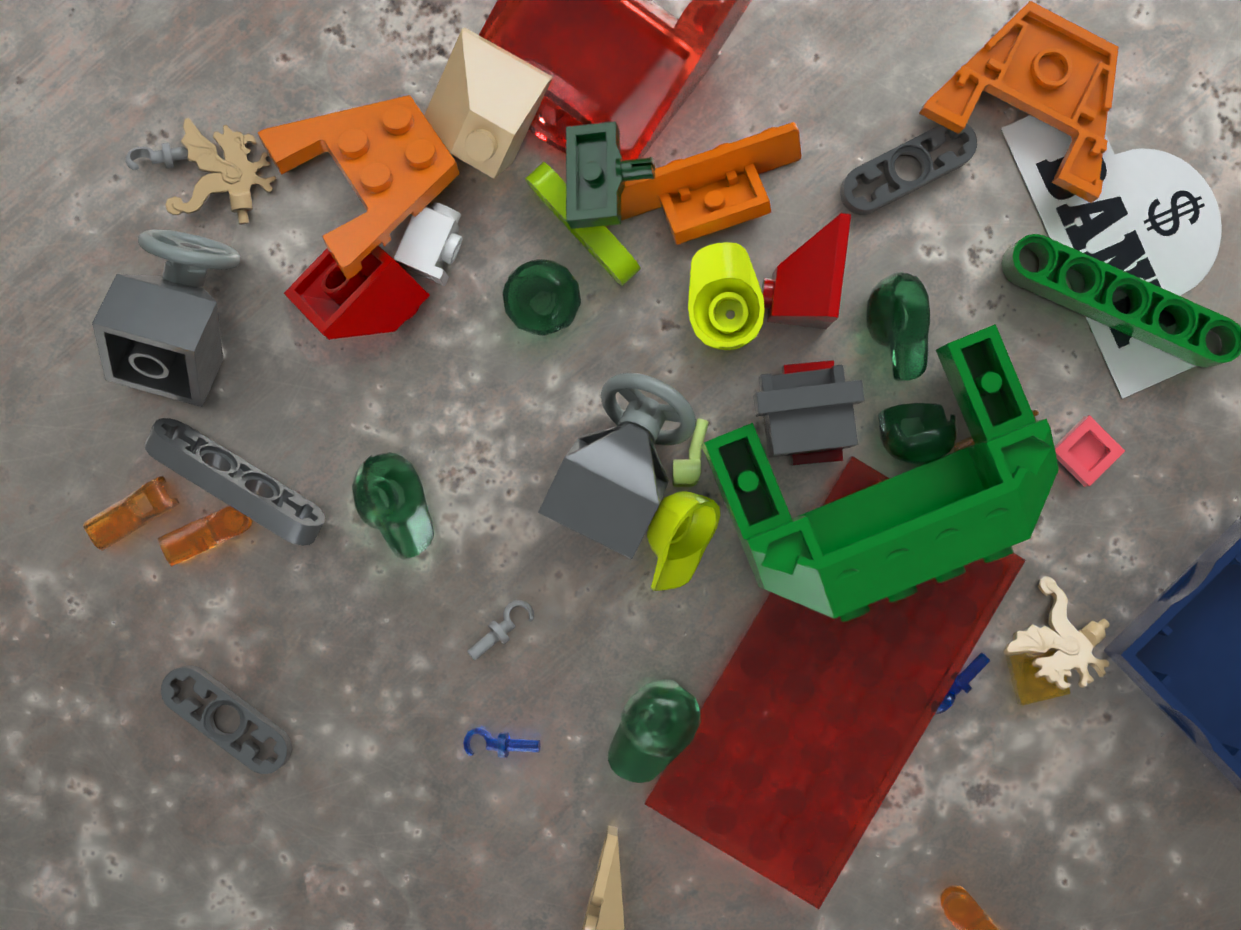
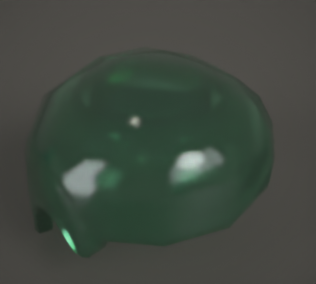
[502,259,581,336]
[878,403,958,464]

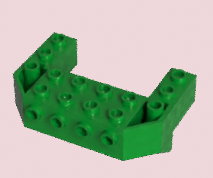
[701,324,1059,622]

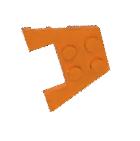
[919,1,1119,203]
[257,95,460,280]

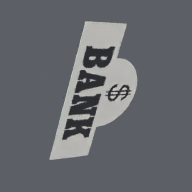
[1001,115,1222,399]

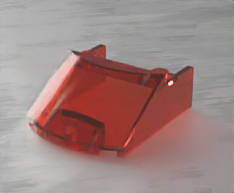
[479,0,752,160]

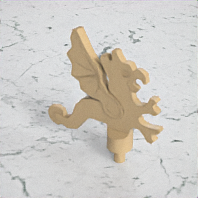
[165,118,276,225]
[1003,576,1110,690]

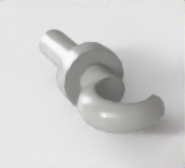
[126,143,188,170]
[467,600,534,661]

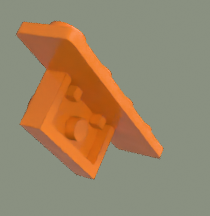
[621,122,801,245]

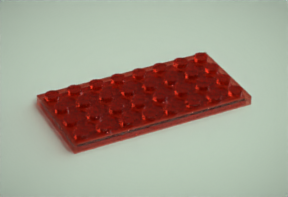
[644,456,1026,909]

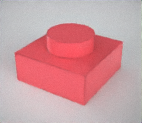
[1054,415,1125,487]

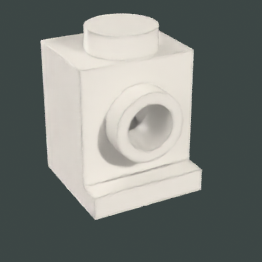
[394,202,463,286]

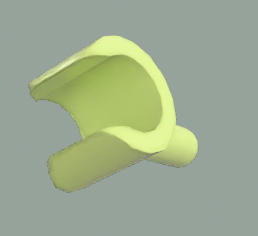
[672,419,709,487]

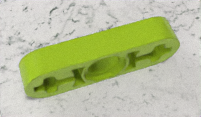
[525,162,641,286]

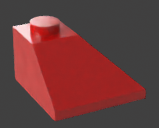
[761,213,851,329]
[284,245,430,340]

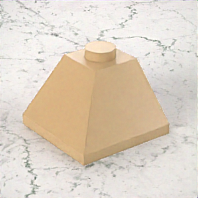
[424,27,553,179]

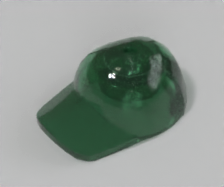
[866,271,930,381]
[352,452,434,560]
[608,679,701,783]

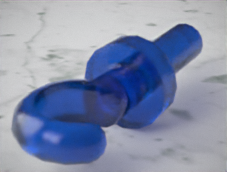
[929,652,990,714]
[463,728,541,758]

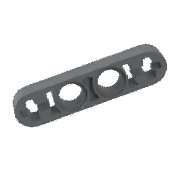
[145,418,325,546]

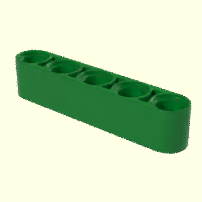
[1001,234,1241,368]

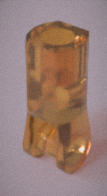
[83,476,180,551]
[158,506,253,567]
[940,885,1000,930]

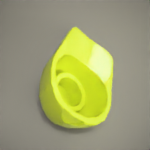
[688,242,765,350]
[647,491,721,591]

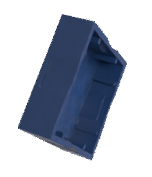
[1103,516,1241,792]

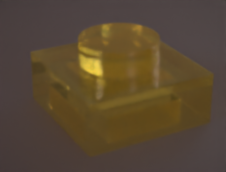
[1005,650,1071,706]

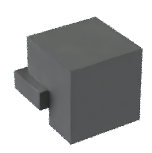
[753,365,865,458]

